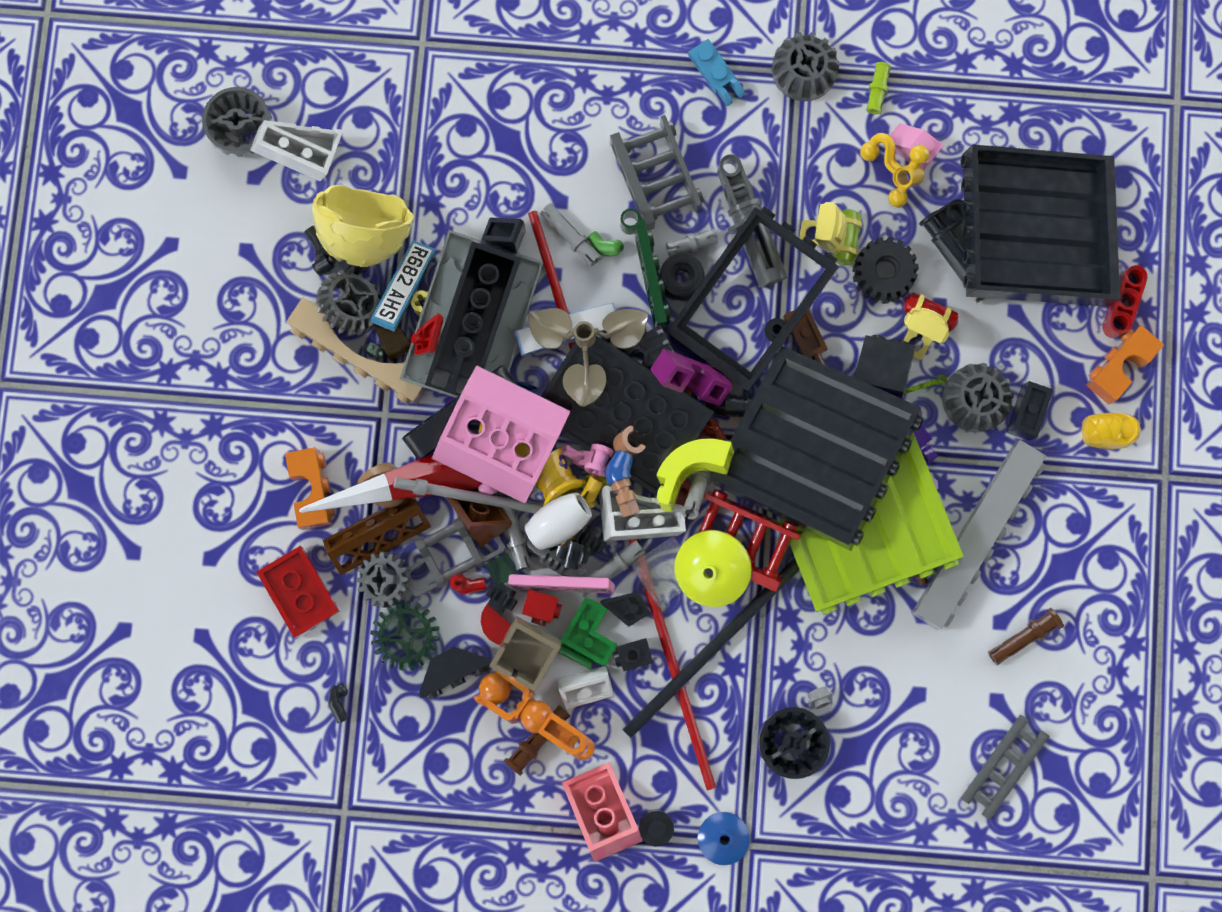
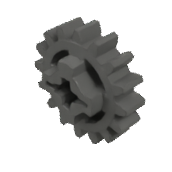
[356,552,412,608]

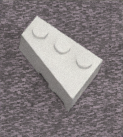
[250,120,343,181]

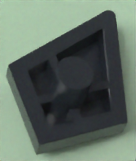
[600,592,650,627]

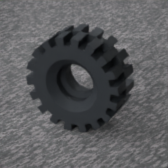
[852,237,919,304]

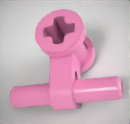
[561,444,614,477]

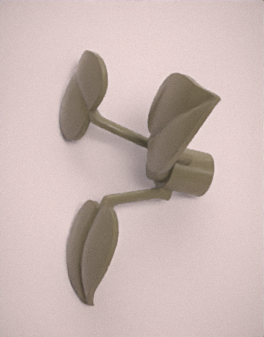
[528,308,648,407]

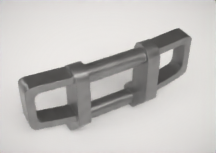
[406,517,505,597]

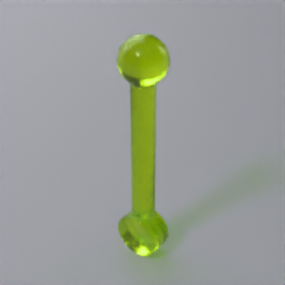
[904,374,947,397]

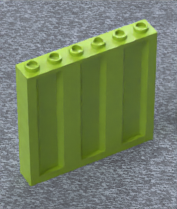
[779,432,964,615]

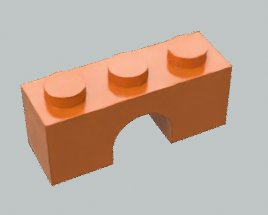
[1086,325,1164,405]
[285,447,335,530]

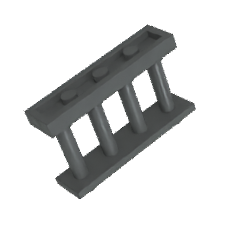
[610,115,704,231]

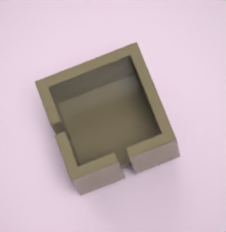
[489,616,561,691]

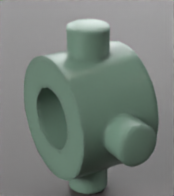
[364,342,384,359]

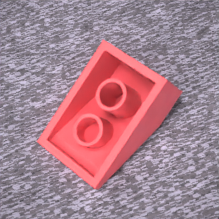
[562,762,642,862]

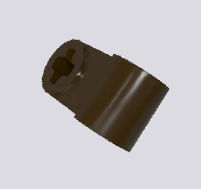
[373,323,411,361]

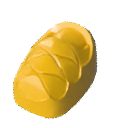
[1082,413,1141,450]

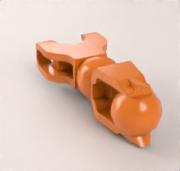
[474,670,595,761]

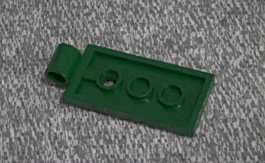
[620,208,670,332]

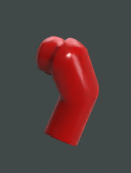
[449,574,487,595]

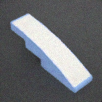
[514,303,616,356]

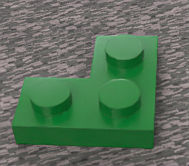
[561,596,617,667]

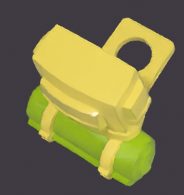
[799,202,862,266]

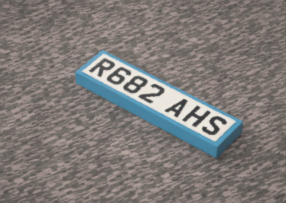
[371,240,436,332]

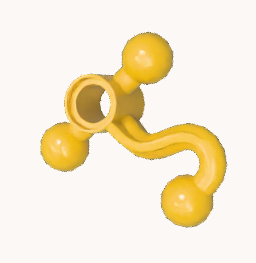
[860,133,930,208]

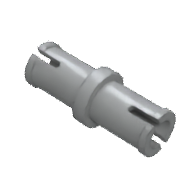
[666,229,718,257]

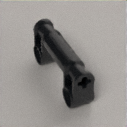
[919,199,985,303]

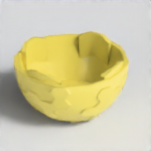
[312,184,414,267]

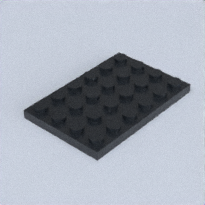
[541,335,714,496]

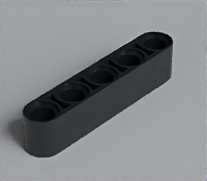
[402,365,519,459]

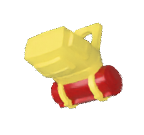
[903,292,959,360]

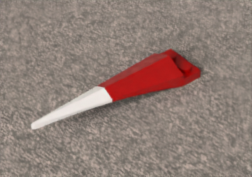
[299,453,482,513]

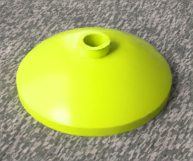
[674,530,752,607]

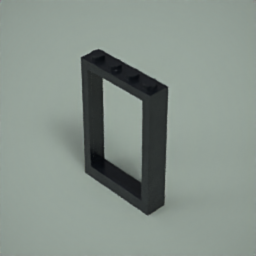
[667,206,839,391]

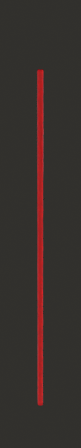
[528,211,716,790]

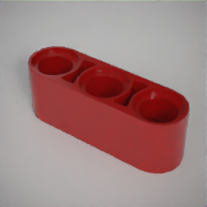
[1102,265,1148,339]

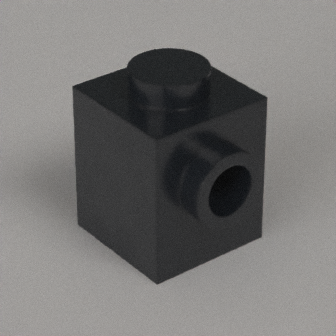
[613,638,653,672]

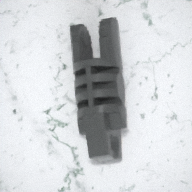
[526,539,587,577]

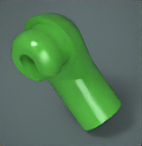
[587,231,624,256]

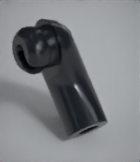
[328,683,349,723]

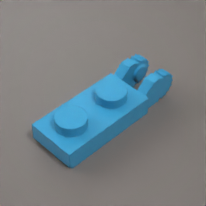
[688,39,745,106]

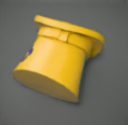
[535,447,587,506]

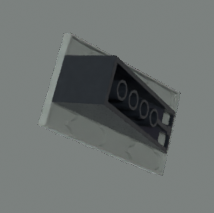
[400,230,543,398]

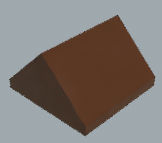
[446,490,512,547]

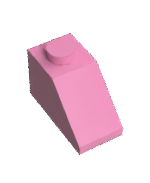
[890,123,943,171]

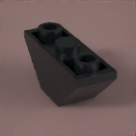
[419,647,491,701]

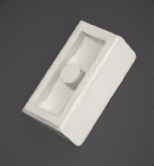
[557,666,614,710]

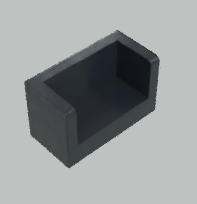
[1006,381,1053,441]

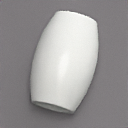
[525,492,592,550]

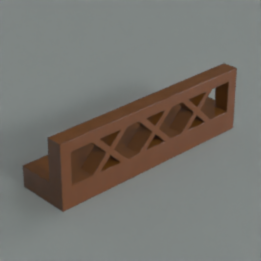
[323,497,431,575]

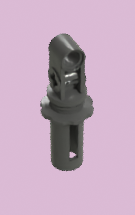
[717,154,787,289]

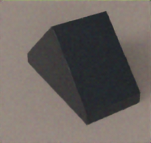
[481,217,526,253]

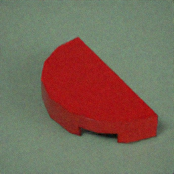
[480,604,511,645]

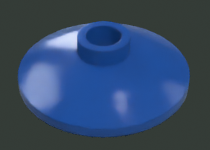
[698,812,750,865]

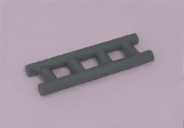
[960,715,1050,820]

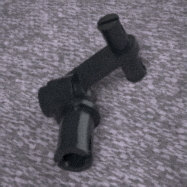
[304,225,369,276]

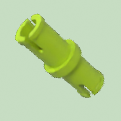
[866,62,891,115]

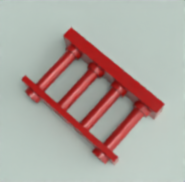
[685,489,803,592]

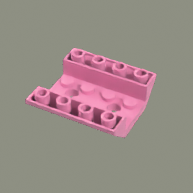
[432,366,570,503]

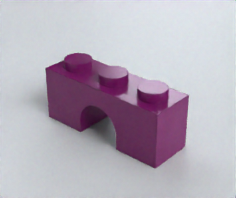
[650,349,733,406]

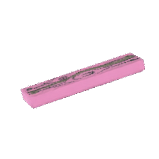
[508,574,615,594]

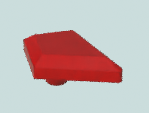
[411,313,443,356]

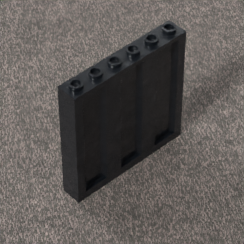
[960,144,1120,307]
[710,346,924,551]

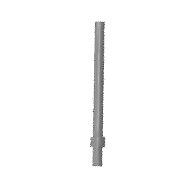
[394,477,543,514]

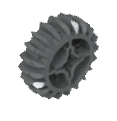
[316,269,383,336]

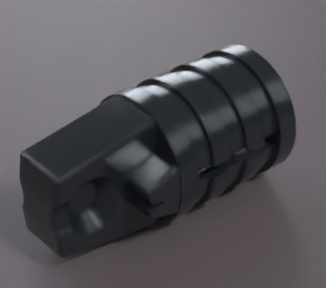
[706,394,751,418]

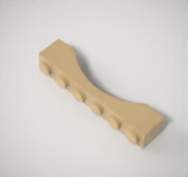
[286,297,427,405]

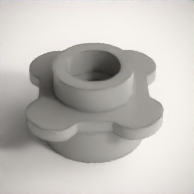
[808,687,833,709]

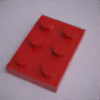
[256,545,340,638]

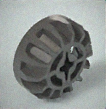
[772,32,840,101]
[202,87,272,157]
[942,363,1014,432]

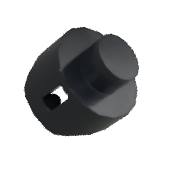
[638,809,674,847]

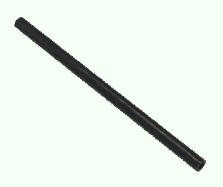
[622,557,800,738]

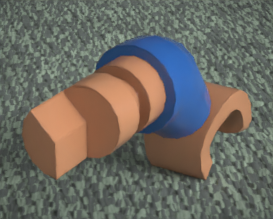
[606,426,646,518]

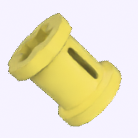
[411,290,428,316]

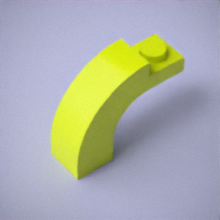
[656,439,734,512]

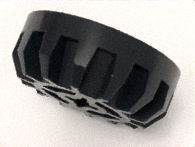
[758,707,830,779]

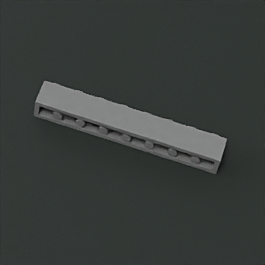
[911,440,1046,630]

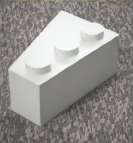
[599,485,686,542]

